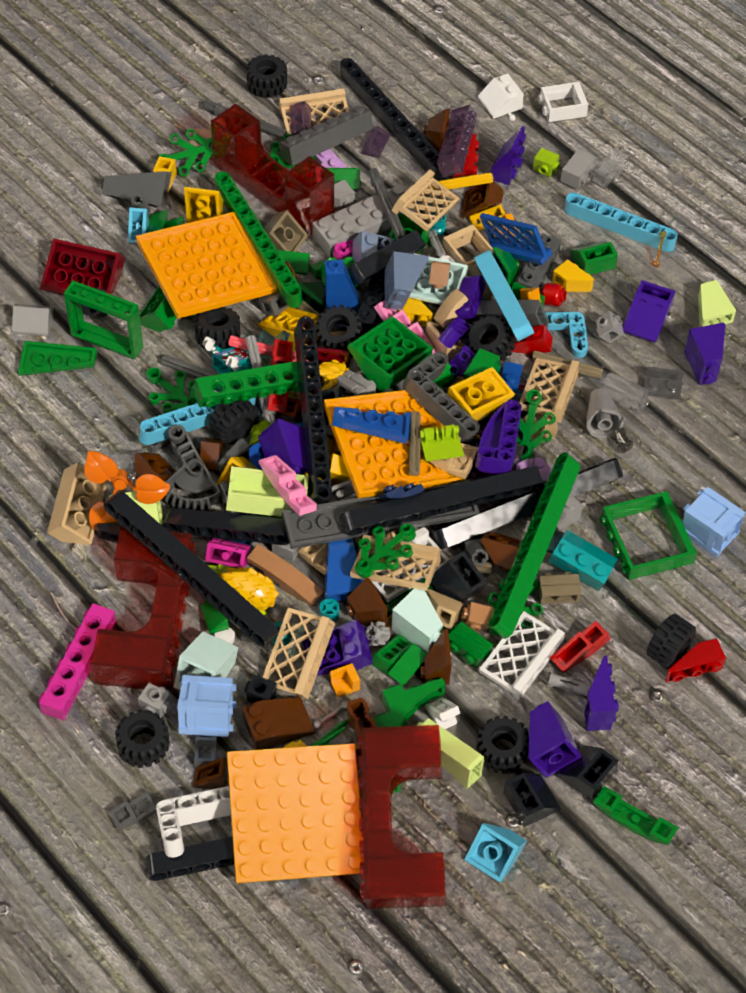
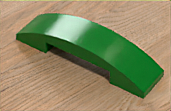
[593,786,679,845]

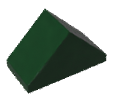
[298,282,323,314]

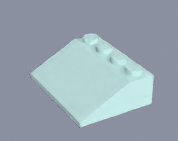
[409,253,468,305]

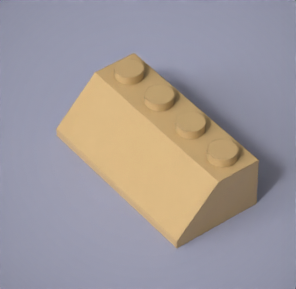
[47,462,107,545]

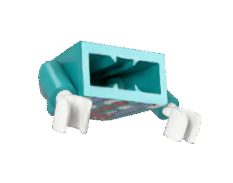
[202,337,252,374]

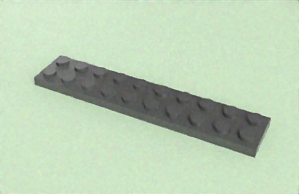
[282,479,480,549]

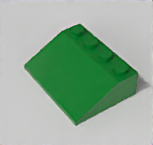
[347,316,433,393]

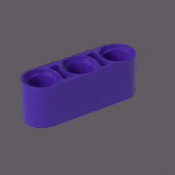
[455,275,485,319]
[438,317,470,348]

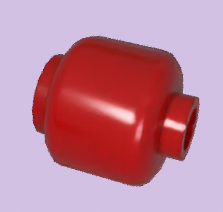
[540,283,567,307]

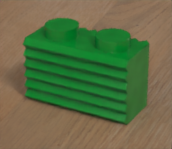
[449,621,493,668]

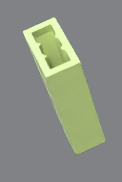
[413,718,484,789]

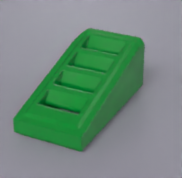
[372,634,412,675]

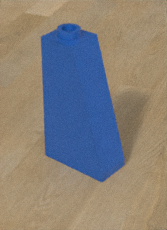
[325,260,361,314]
[324,539,364,601]

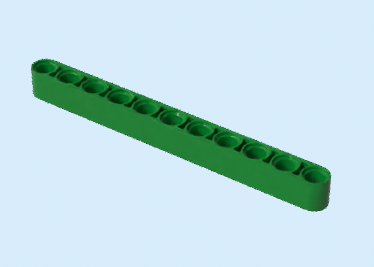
[215,171,303,308]
[488,452,581,639]

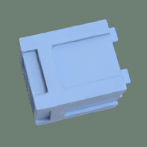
[682,487,746,558]
[177,675,237,737]

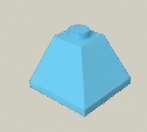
[464,823,527,883]

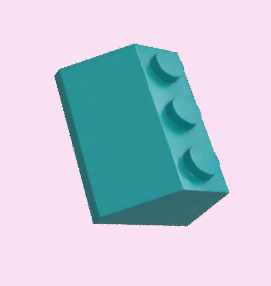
[548,530,618,591]

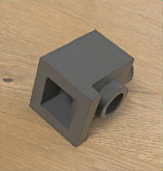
[258,289,288,317]

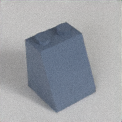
[384,251,429,310]

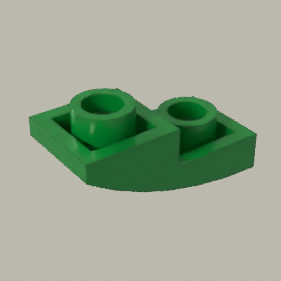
[388,643,427,686]

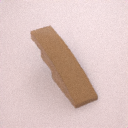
[247,544,324,607]

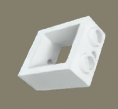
[538,82,588,122]

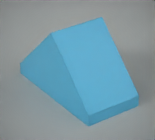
[128,207,149,243]

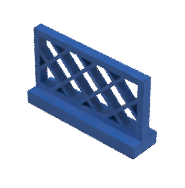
[479,213,552,265]

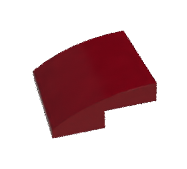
[317,348,350,367]

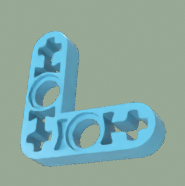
[545,312,588,358]

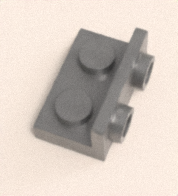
[643,367,684,400]

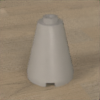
[586,388,624,439]

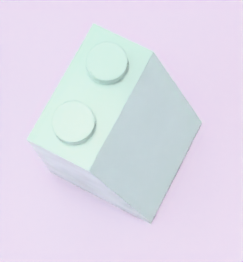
[392,589,443,654]
[174,632,238,690]

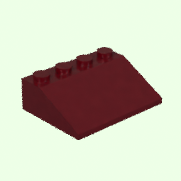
[40,238,125,295]

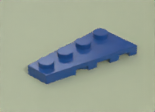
[332,407,411,444]

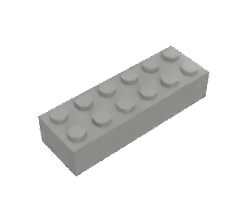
[312,184,418,258]

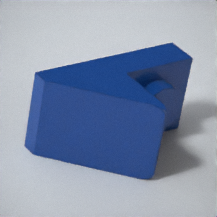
[502,361,523,393]

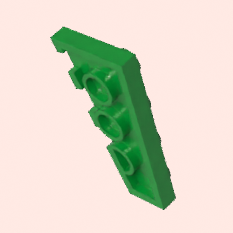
[18,341,98,376]

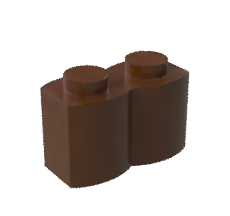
[347,697,377,748]

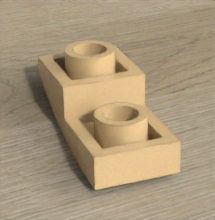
[433,289,468,328]

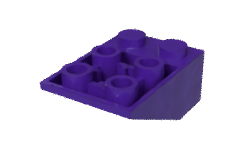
[491,126,526,185]
[623,280,676,343]
[303,620,373,676]
[584,656,619,731]

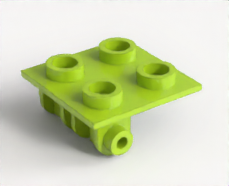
[420,424,464,462]

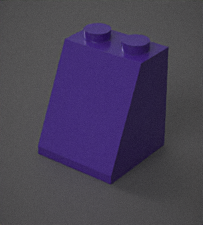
[684,322,725,385]
[258,418,307,475]
[529,701,582,778]

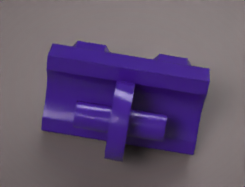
[449,345,476,379]

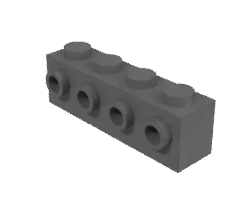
[515,233,562,291]

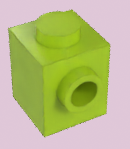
[533,148,560,177]

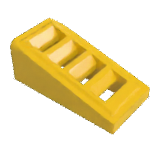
[469,204,505,230]

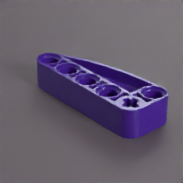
[475,400,522,475]

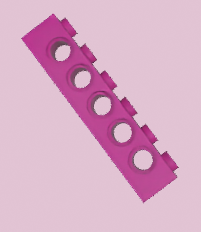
[38,603,116,721]

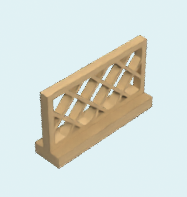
[279,89,349,136]
[391,170,460,231]
[519,358,579,423]
[350,535,441,591]
[262,608,335,700]

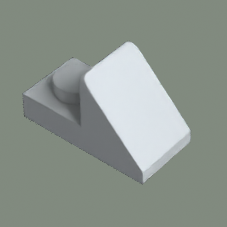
[425,697,460,729]

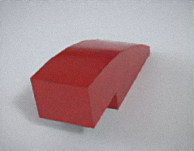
[550,621,611,673]

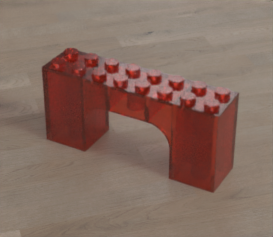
[211,103,334,236]
[90,526,197,690]
[358,725,446,909]

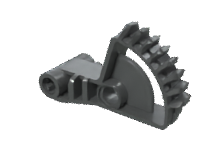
[162,425,221,511]

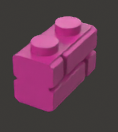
[205,538,251,568]

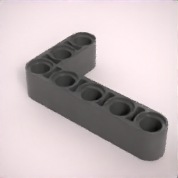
[403,352,479,443]

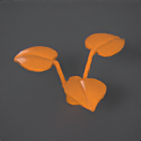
[84,450,170,531]

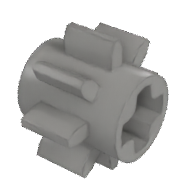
[366,621,390,646]

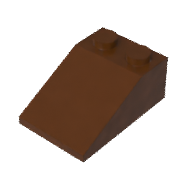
[242,697,315,750]

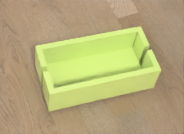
[226,466,309,517]

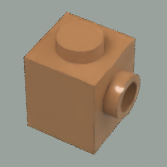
[429,261,451,289]
[461,602,494,631]

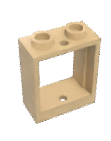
[443,224,493,267]

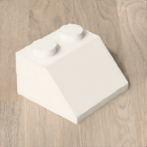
[478,74,524,119]

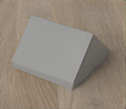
[12,304,55,336]

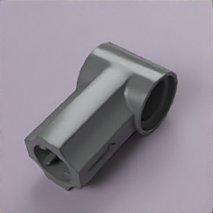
[463,539,488,566]

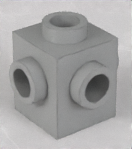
[595,311,624,343]
[138,683,172,718]

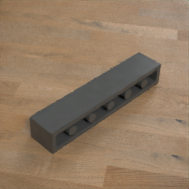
[280,106,373,166]

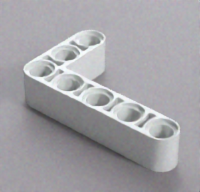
[156,786,231,858]

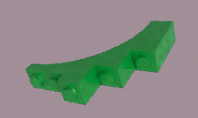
[362,678,446,798]

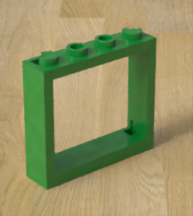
[64,281,144,359]
[600,491,697,580]

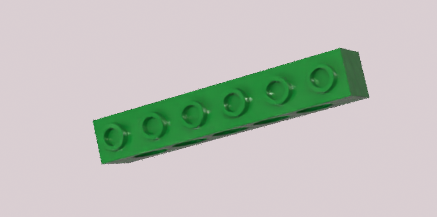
[192,361,299,407]

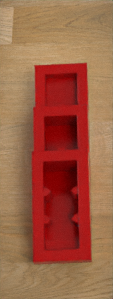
[267,339,293,413]

